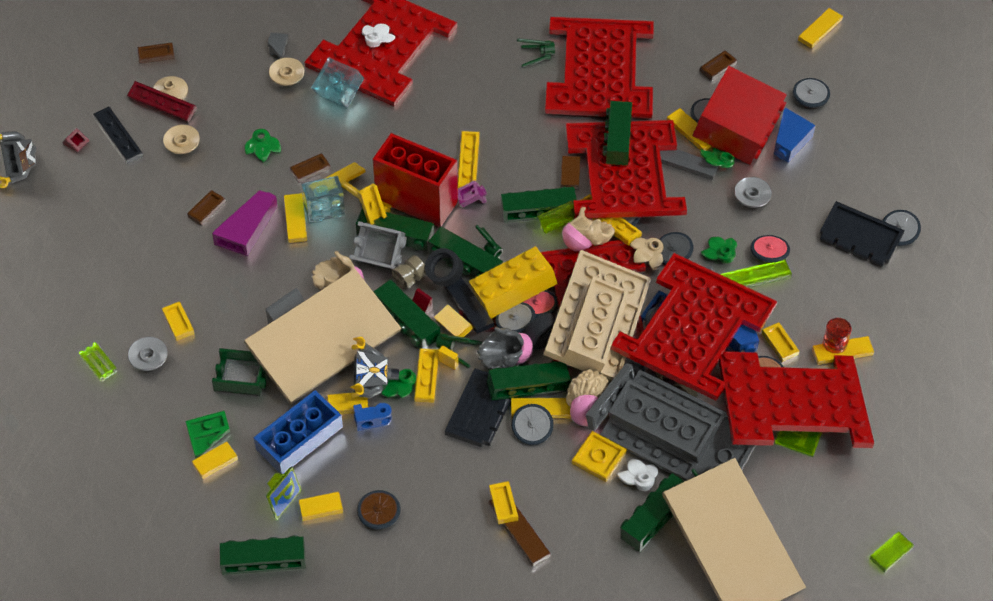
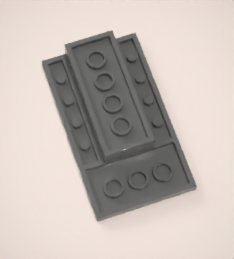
[600,370,756,481]

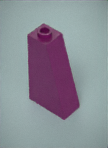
[212,190,278,257]

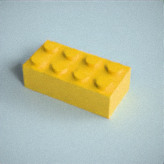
[469,246,557,319]

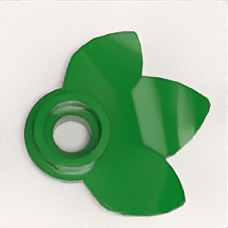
[245,129,281,162]
[700,147,734,168]
[701,237,737,263]
[382,369,416,398]

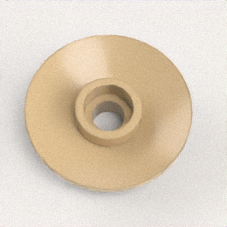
[269,58,304,86]
[153,76,188,100]
[163,125,200,154]

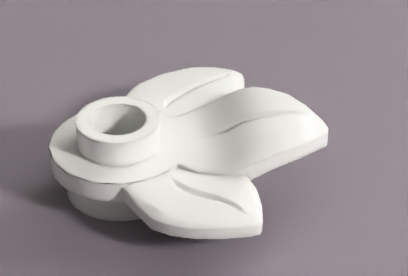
[362,24,396,47]
[618,459,658,491]

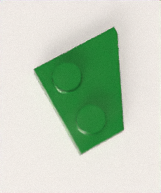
[185,410,230,458]

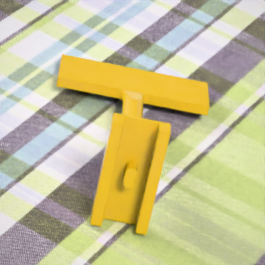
[309,162,387,225]

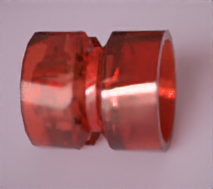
[823,318,852,354]

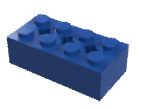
[254,390,343,475]

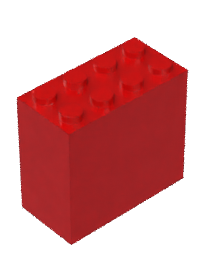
[692,66,787,165]
[373,133,458,227]

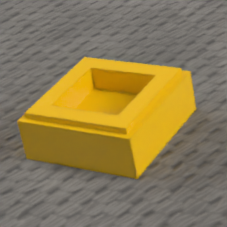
[438,346,459,370]

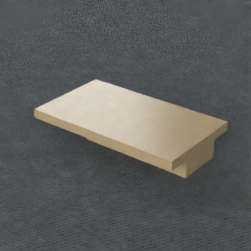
[543,250,651,382]
[244,269,401,404]
[662,458,806,601]

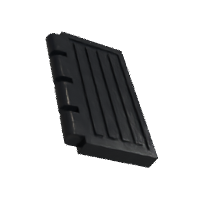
[820,201,905,267]
[445,368,511,447]

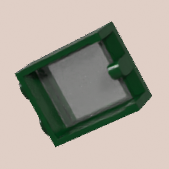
[212,348,266,396]

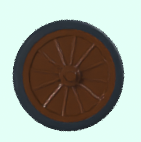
[357,490,401,529]

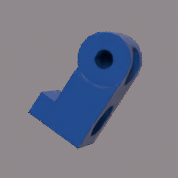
[353,403,392,431]

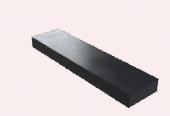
[93,106,143,164]
[444,277,494,334]

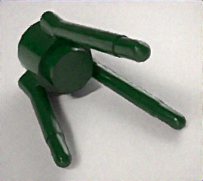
[516,38,555,67]
[475,225,503,258]
[436,333,482,368]

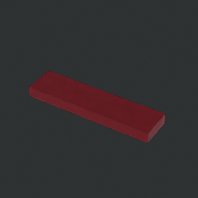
[127,81,197,123]

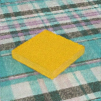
[571,431,627,482]

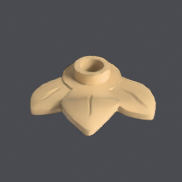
[630,238,664,271]

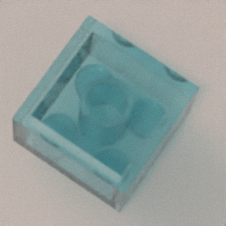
[311,57,364,109]
[301,176,345,224]

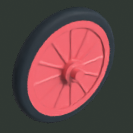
[750,235,790,263]
[524,290,558,319]

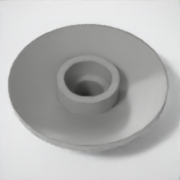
[734,177,772,208]
[128,337,168,371]

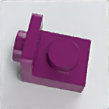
[458,180,487,207]

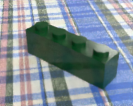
[603,101,632,165]
[501,187,577,223]
[356,207,434,252]
[428,226,503,278]
[373,279,440,349]
[487,361,571,400]
[620,473,684,552]
[220,535,306,575]

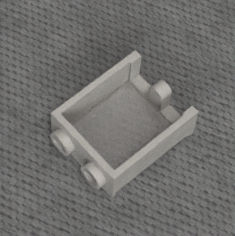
[349,221,407,269]

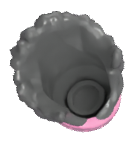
[477,327,533,369]

